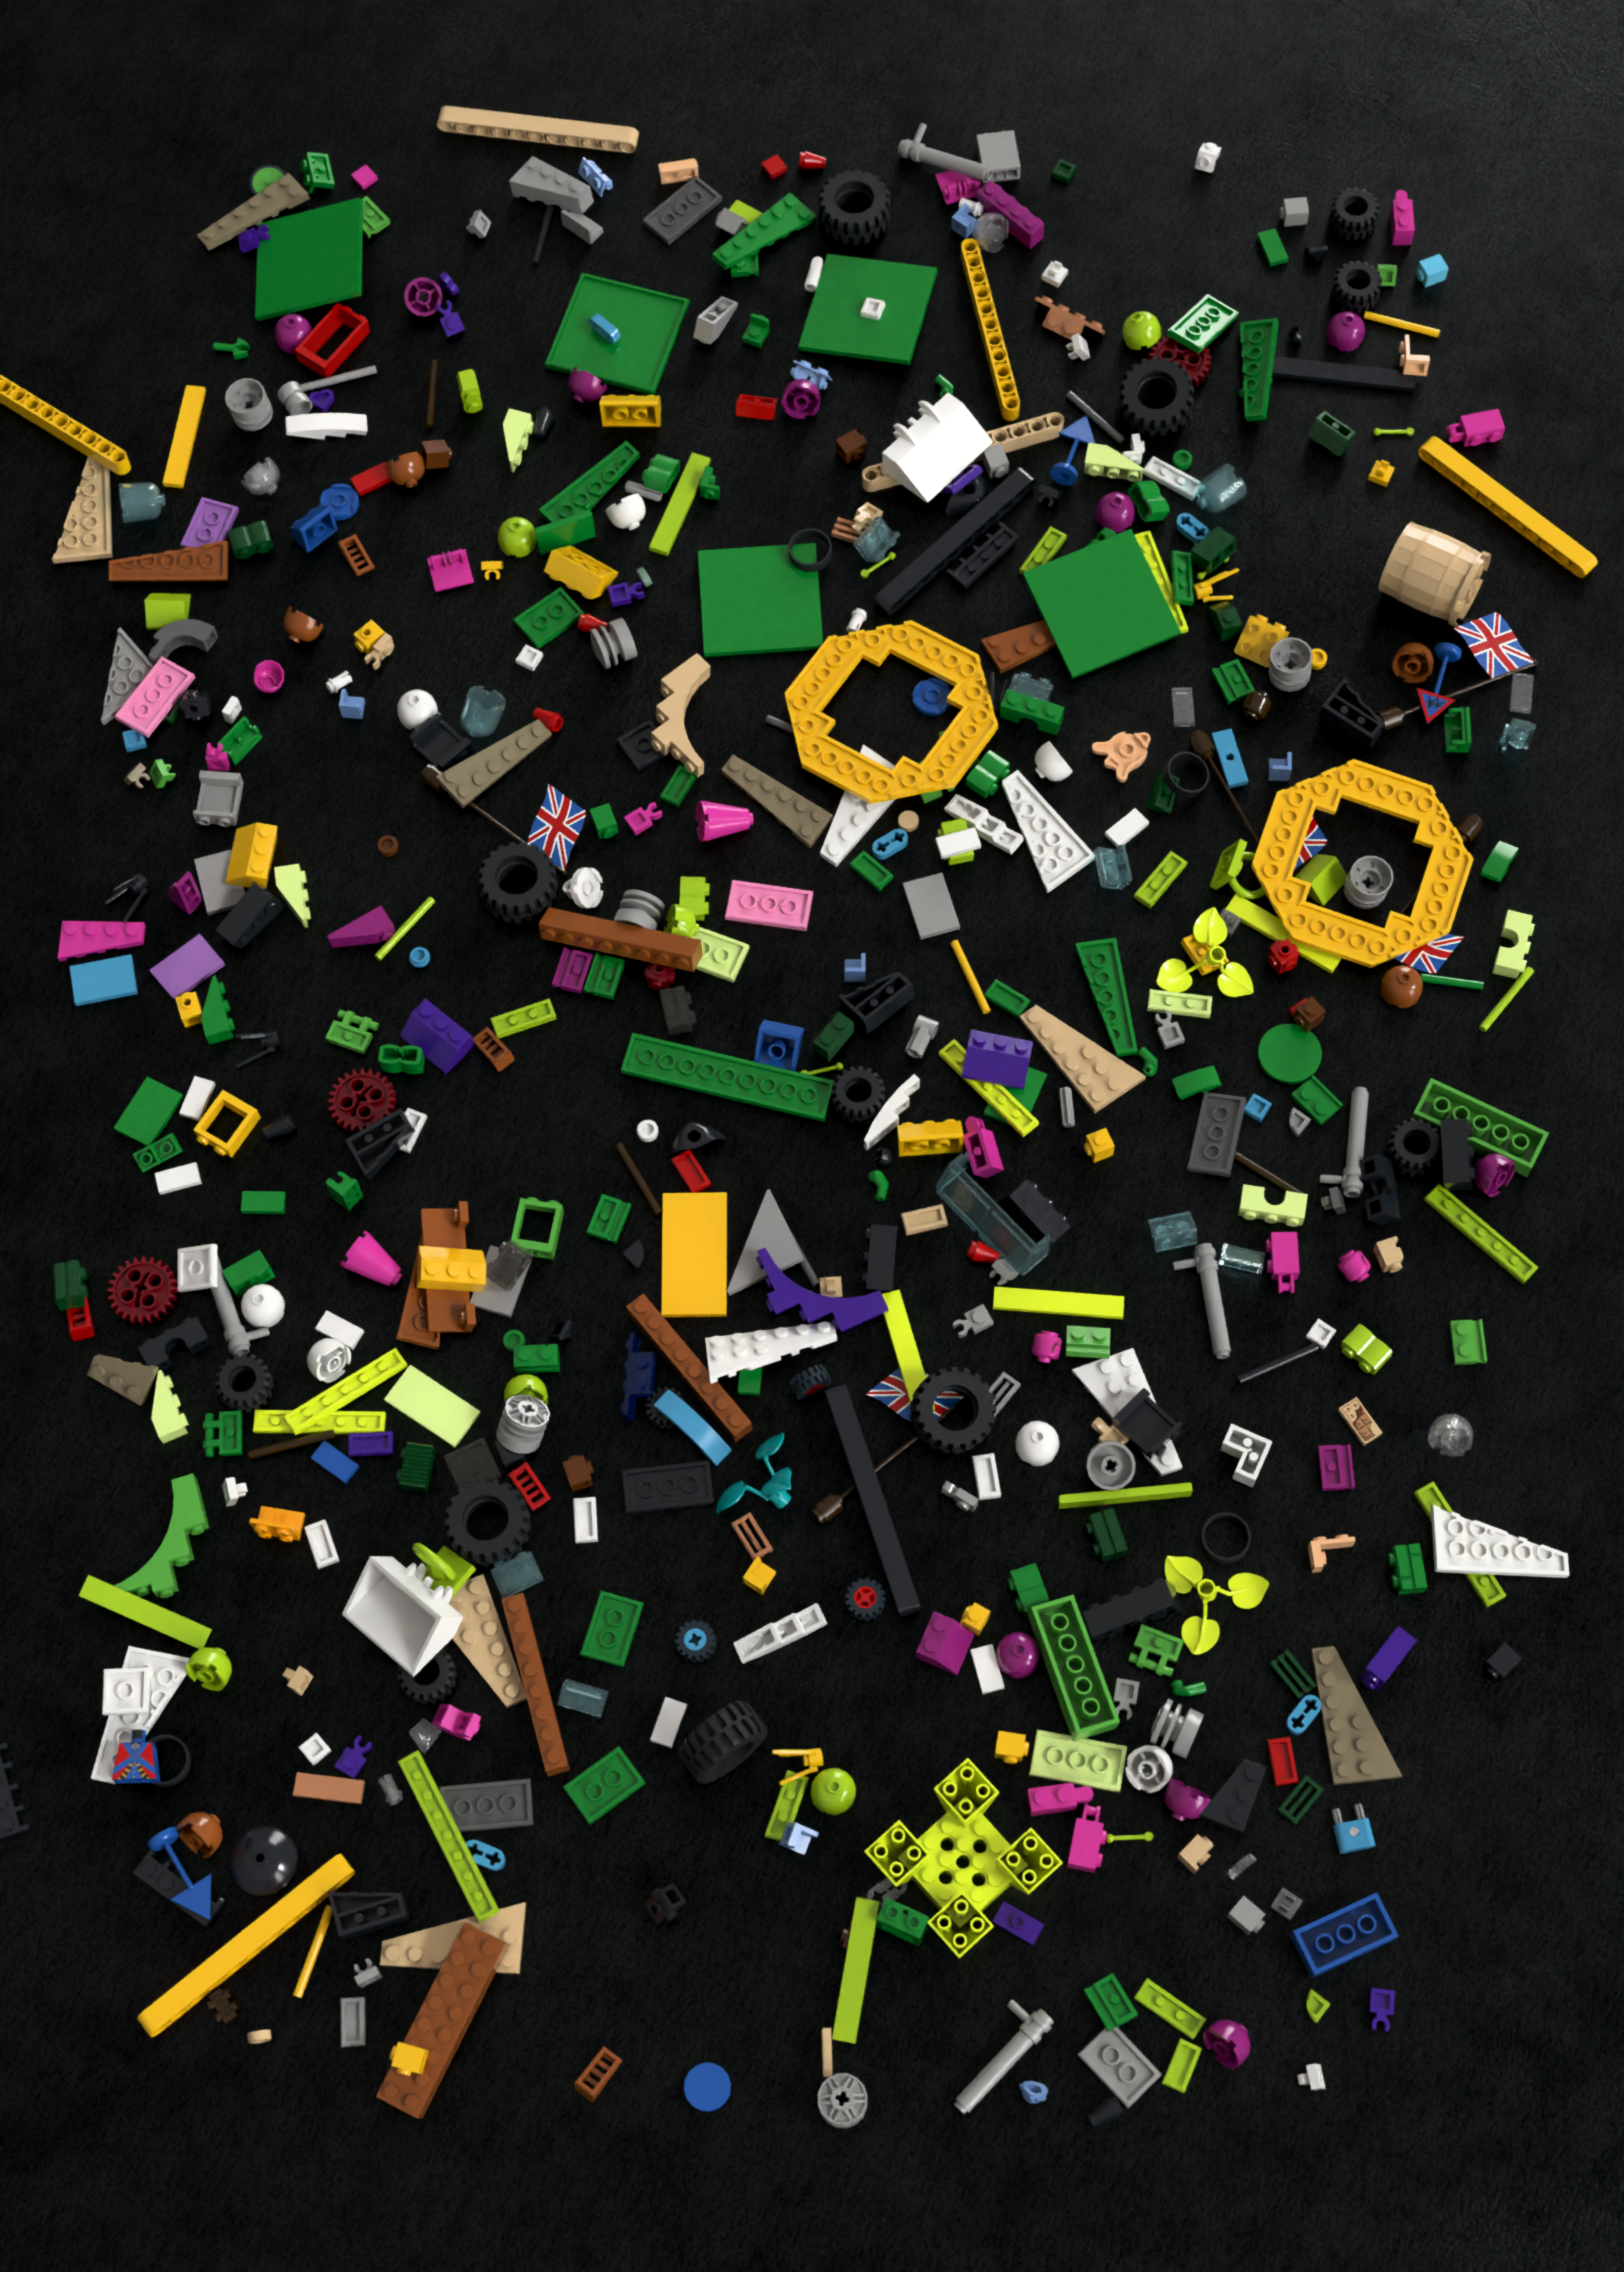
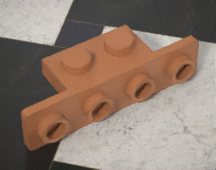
[1035,296,1106,341]

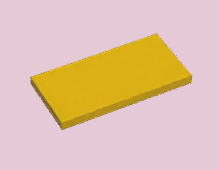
[662,1192,727,1317]

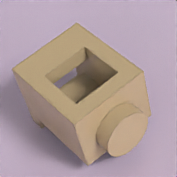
[1373,1236,1403,1273]
[1177,1834,1214,1874]

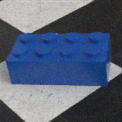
[1290,1893,1399,1979]

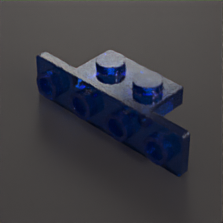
[621,1332,656,1421]

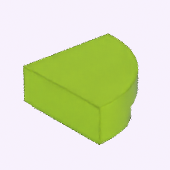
[1306,1989,1330,2024]

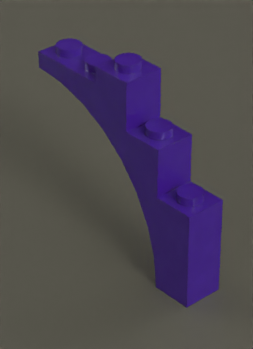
[756,1248,889,1333]

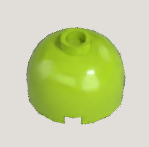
[1122,311,1162,350]
[498,517,537,557]
[664,904,699,938]
[504,1374,548,1406]
[185,1647,232,1691]
[811,1768,856,1815]

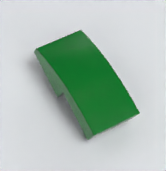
[1480,841,1518,882]
[1172,1066,1222,1100]
[133,1133,183,1172]

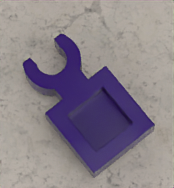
[237,224,271,253]
[437,300,465,337]
[608,582,644,607]
[335,1735,373,1779]
[1369,1988,1395,2032]

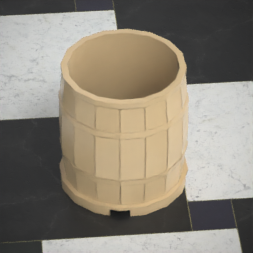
[1378,522,1491,627]

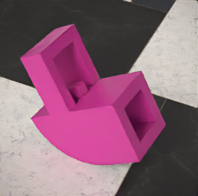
[431,1704,481,1741]

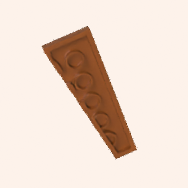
[109,541,228,582]
[981,620,1056,674]
[396,1232,440,1350]

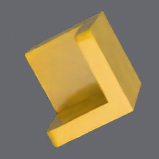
[743,1556,776,1595]

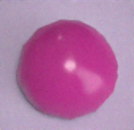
[253,660,284,693]

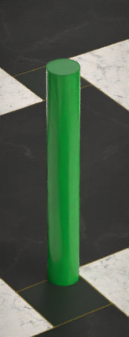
[1420,973,1484,990]

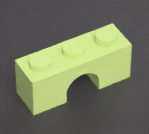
[1492,910,1535,979]
[1238,1184,1308,1227]

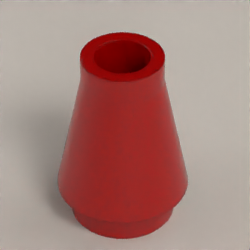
[798,151,826,170]
[577,613,608,633]
[533,708,563,732]
[967,1240,1000,1263]

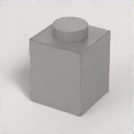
[1279,197,1309,226]
[715,208,748,236]
[982,444,1009,479]
[1227,1896,1265,1935]

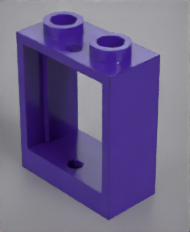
[1360,1626,1417,1691]

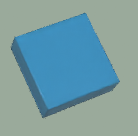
[122,729,147,752]
[1244,1093,1272,1123]

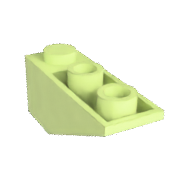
[503,409,534,472]
[1084,443,1144,482]
[274,864,311,928]
[151,1370,189,1444]

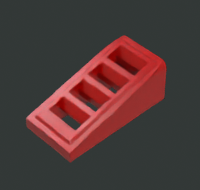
[66,1297,94,1341]
[507,1462,551,1511]

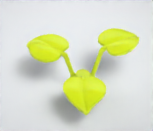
[1156,907,1253,997]
[1165,1556,1269,1655]

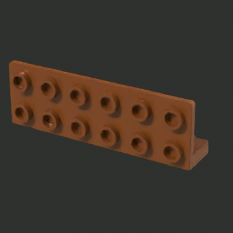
[421,1201,476,1333]

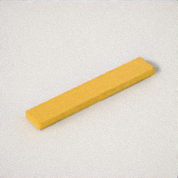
[163,385,206,488]

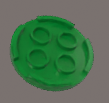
[1258,1024,1322,1084]

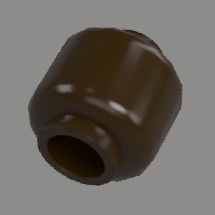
[1241,690,1272,721]

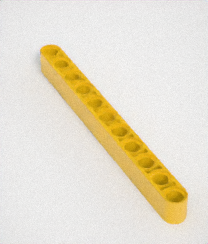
[961,239,1020,421]
[0,375,131,475]
[1418,436,1598,578]
[137,1854,355,2038]

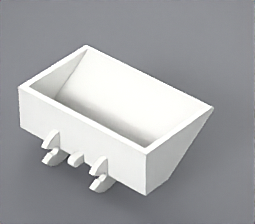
[882,393,993,502]
[342,1556,463,1677]

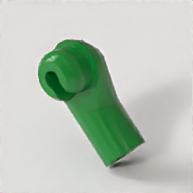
[935,375,954,398]
[1137,1047,1158,1077]
[868,1170,889,1201]
[1171,1680,1206,1696]

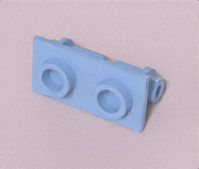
[578,157,613,196]
[790,360,832,390]

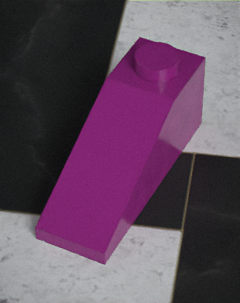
[167,871,203,915]
[327,906,396,948]

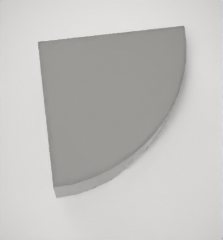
[1289,1107,1311,1137]

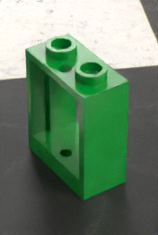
[877,1897,929,1947]

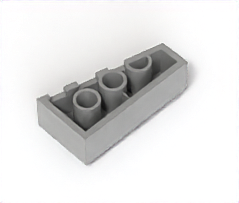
[509,156,594,214]

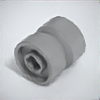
[277,381,313,416]

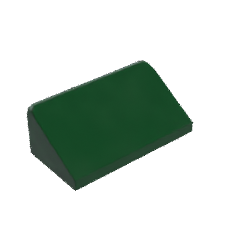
[1146,770,1180,814]

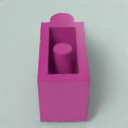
[1390,190,1415,245]
[1445,409,1505,447]
[963,1116,1004,1178]
[1265,1232,1300,1293]
[1027,1782,1093,1817]
[1067,1803,1107,1873]

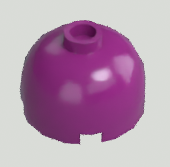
[404,277,442,316]
[1326,311,1365,351]
[275,314,312,354]
[568,367,608,403]
[782,379,821,419]
[1096,492,1135,533]
[1474,1153,1515,1197]
[996,1632,1041,1679]
[1165,1778,1212,1821]
[1203,2020,1250,2069]

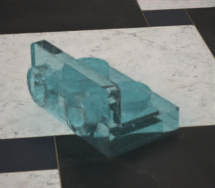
[853,517,900,562]
[1009,671,1054,702]
[1499,718,1536,753]
[1093,844,1132,890]
[1148,1211,1197,1252]
[490,1551,544,1598]

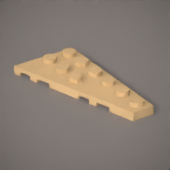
[52,457,112,563]
[1019,1005,1146,1113]
[448,1574,527,1708]
[380,1902,526,1974]

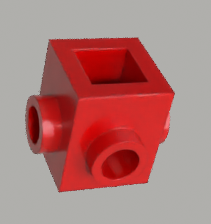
[1268,938,1299,974]

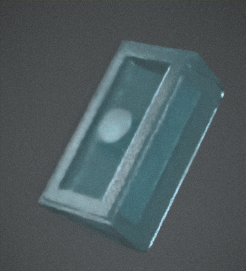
[1219,1243,1266,1274]
[558,1679,609,1717]

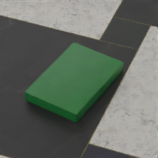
[534,510,596,555]
[513,587,585,649]
[984,1067,1047,1126]
[114,1077,184,1146]
[580,1591,644,1668]
[563,1746,646,1825]

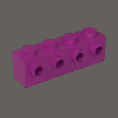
[976,180,1044,249]

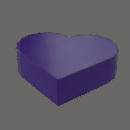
[438,272,459,296]
[309,389,334,413]

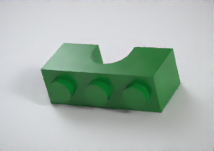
[1000,689,1064,735]

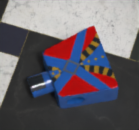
[112,1730,160,1784]

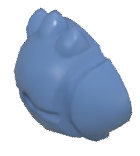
[1020,2081,1048,2104]

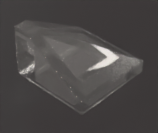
[409,1718,441,1753]

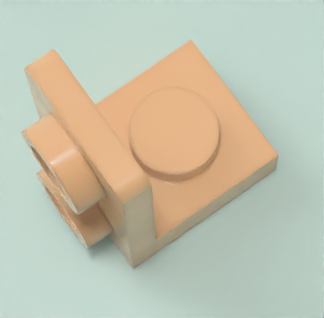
[1399,335,1430,376]
[1308,1534,1355,1573]

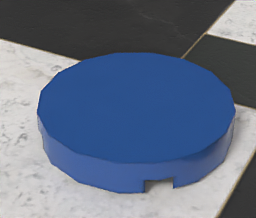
[320,484,359,521]
[912,678,951,716]
[684,2063,731,2112]

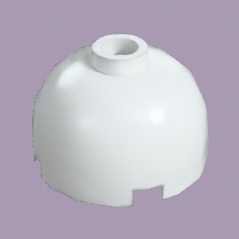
[605,494,646,530]
[397,689,438,730]
[1035,741,1073,782]
[241,1284,285,1328]
[307,1338,351,1383]
[1015,1421,1060,1466]
[1126,1745,1173,1793]

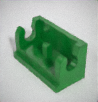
[1444,707,1471,753]
[217,716,263,765]
[325,1172,363,1211]
[222,1249,275,1298]

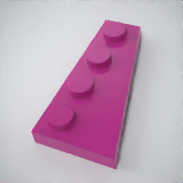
[58,921,146,961]

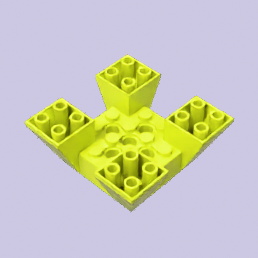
[864,1758,1063,1958]

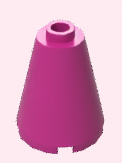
[696,801,753,842]
[340,1231,402,1287]

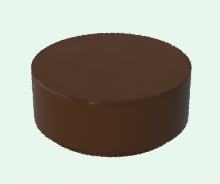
[377,835,399,857]

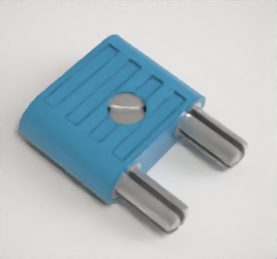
[1332,1804,1376,1854]

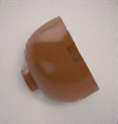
[384,452,425,488]
[283,606,324,643]
[1392,642,1434,683]
[1380,965,1423,1008]
[176,1812,223,1858]

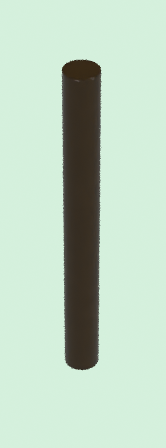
[425,359,438,429]
[615,1143,663,1216]
[1234,1151,1303,1194]
[248,1429,336,1459]

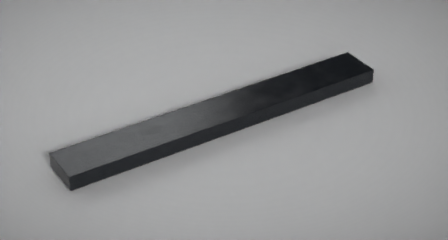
[1272,356,1416,392]

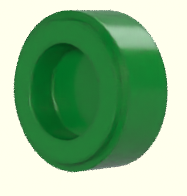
[1172,450,1192,470]
[503,1330,525,1353]

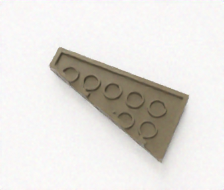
[1311,1646,1402,1785]

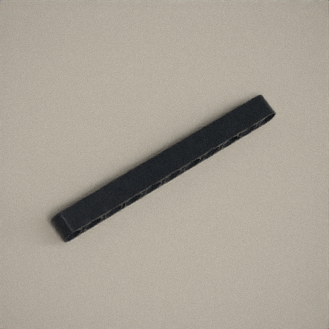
[874,467,1037,615]
[823,1384,921,1618]

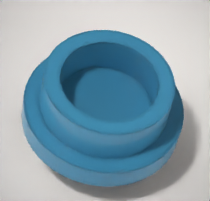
[409,947,430,968]

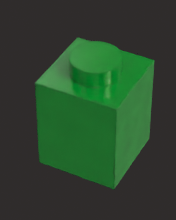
[590,803,618,839]

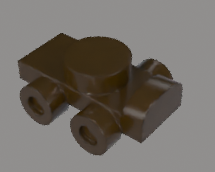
[207,1988,239,2024]

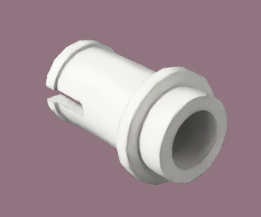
[958,198,984,217]
[846,608,867,632]
[325,671,352,693]

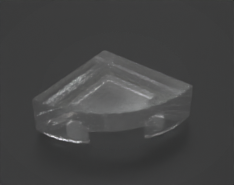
[1227,1853,1257,1880]

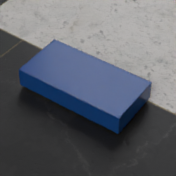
[310,1441,359,1484]

